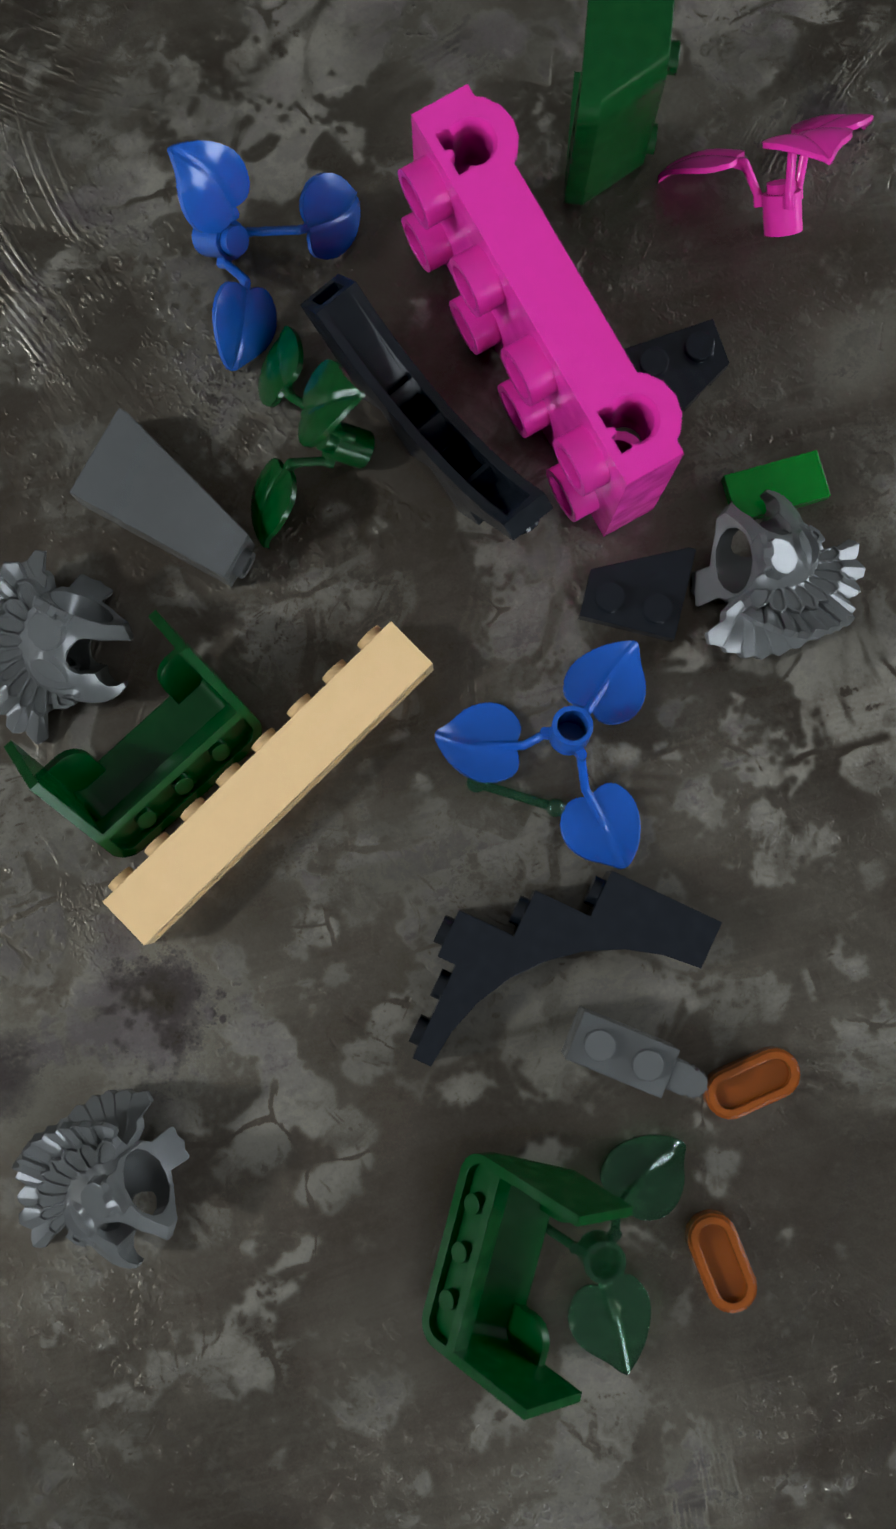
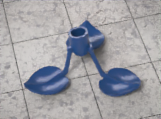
[167,140,361,371]
[435,640,646,869]

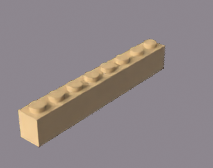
[102,621,434,945]

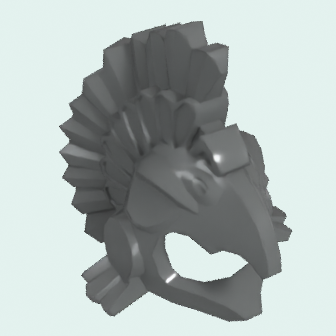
[690,490,866,660]
[0,550,134,744]
[11,1089,189,1269]

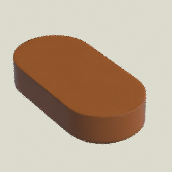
[703,1046,801,1119]
[685,1209,757,1313]

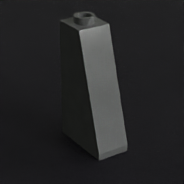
[69,408,256,587]

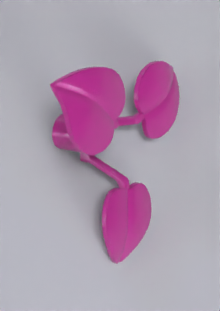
[658,114,873,237]

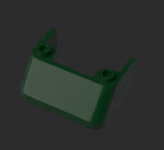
[563,0,681,205]
[4,610,262,858]
[422,1152,634,1420]

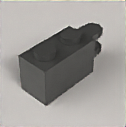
[561,1006,708,1099]

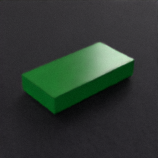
[721,450,831,520]

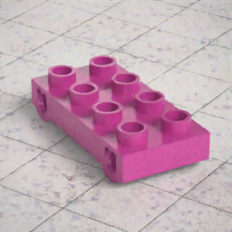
[398,84,684,537]

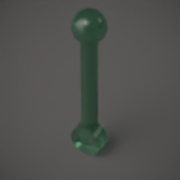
[467,778,565,817]

